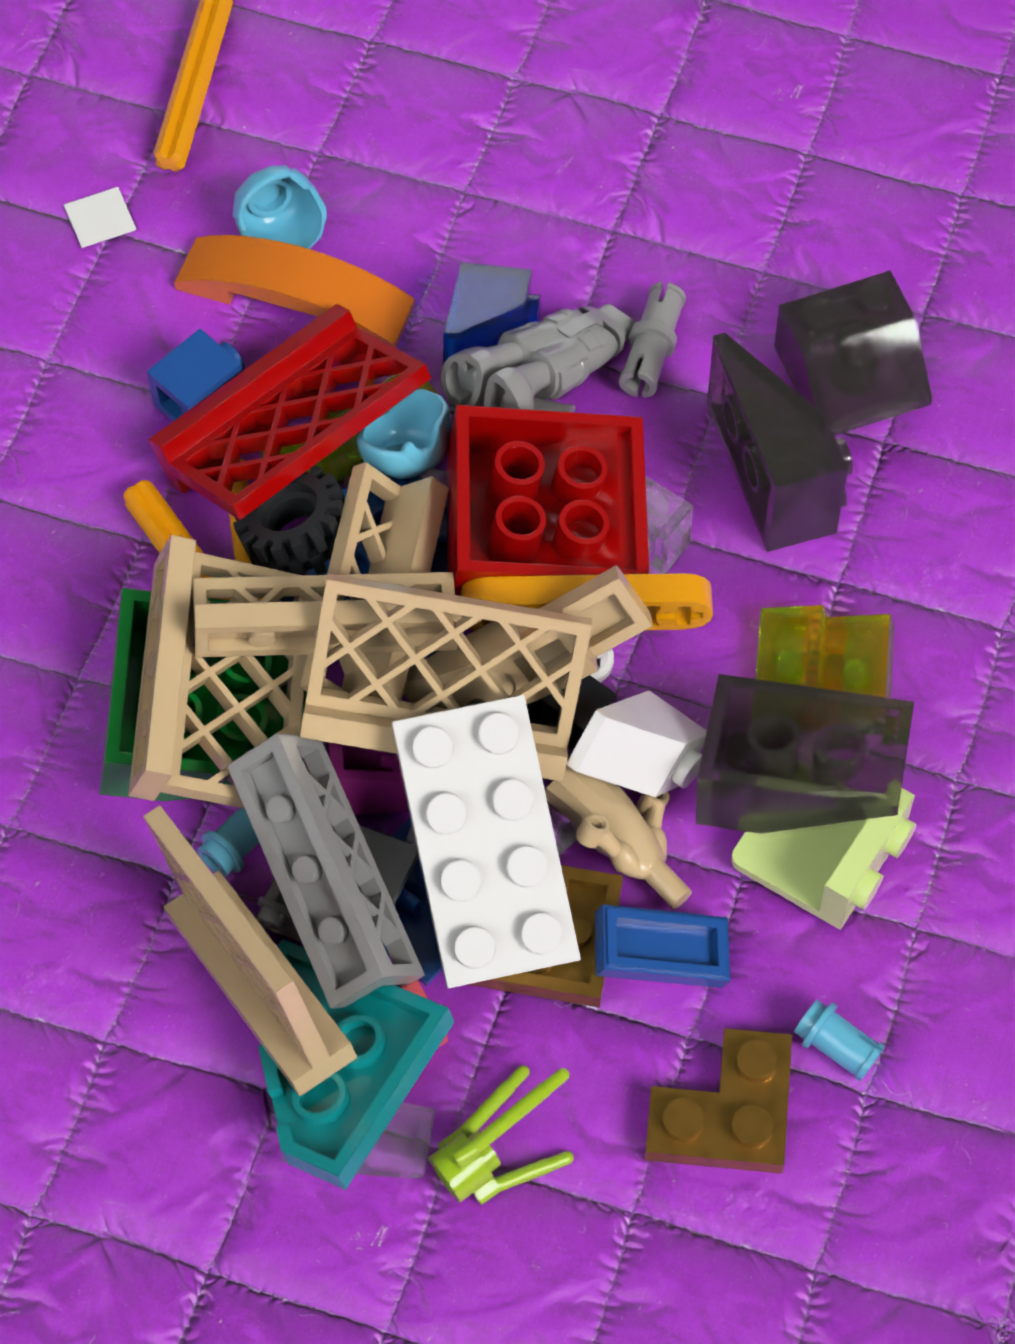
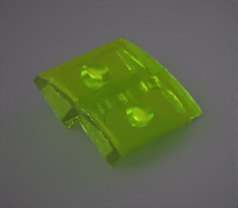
[753,605,895,738]

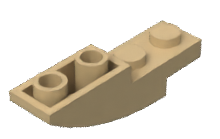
[403,565,653,707]

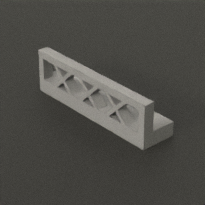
[227,733,425,1008]

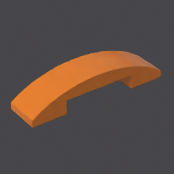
[174,235,415,348]

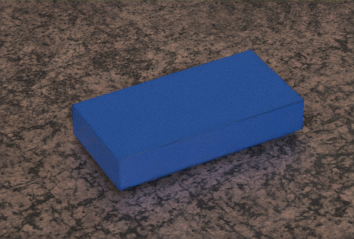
[595,905,730,988]

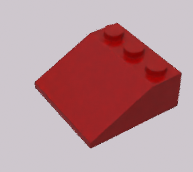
[447,405,650,596]

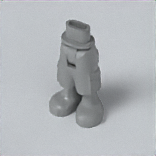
[440,304,635,410]

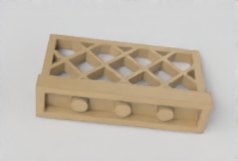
[128,535,307,809]
[300,573,592,782]
[143,805,358,1097]

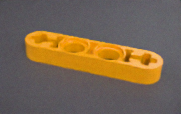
[460,573,713,631]

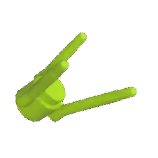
[428,1065,574,1205]

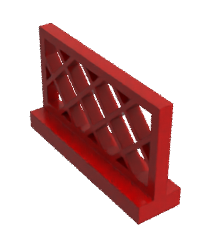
[148,304,431,520]

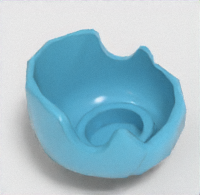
[232,165,327,249]
[356,389,451,479]

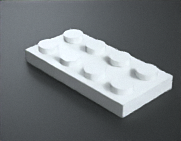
[391,695,581,989]

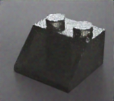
[774,270,932,440]

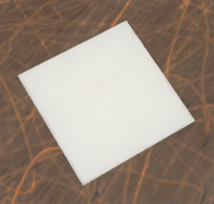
[64,187,137,248]

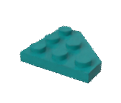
[258,939,454,1190]

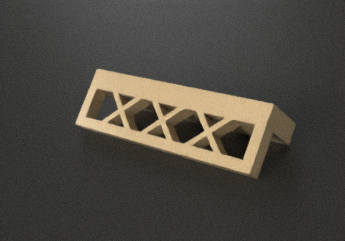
[300,462,449,701]
[193,572,462,657]

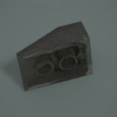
[707,333,853,552]
[696,674,914,834]

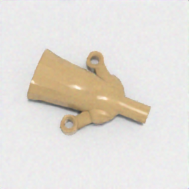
[545,766,692,909]

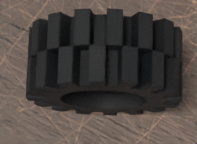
[233,466,345,576]

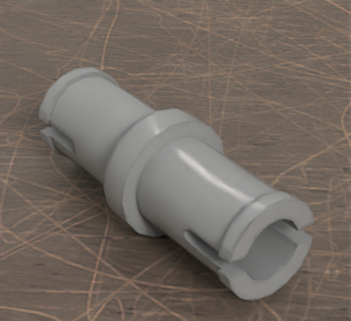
[619,282,686,398]

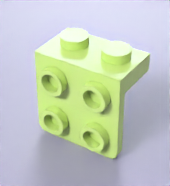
[731,764,917,930]

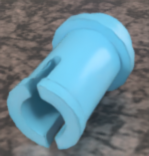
[197,808,259,877]
[794,999,885,1082]

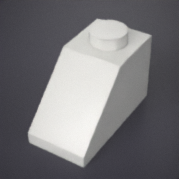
[567,690,711,797]

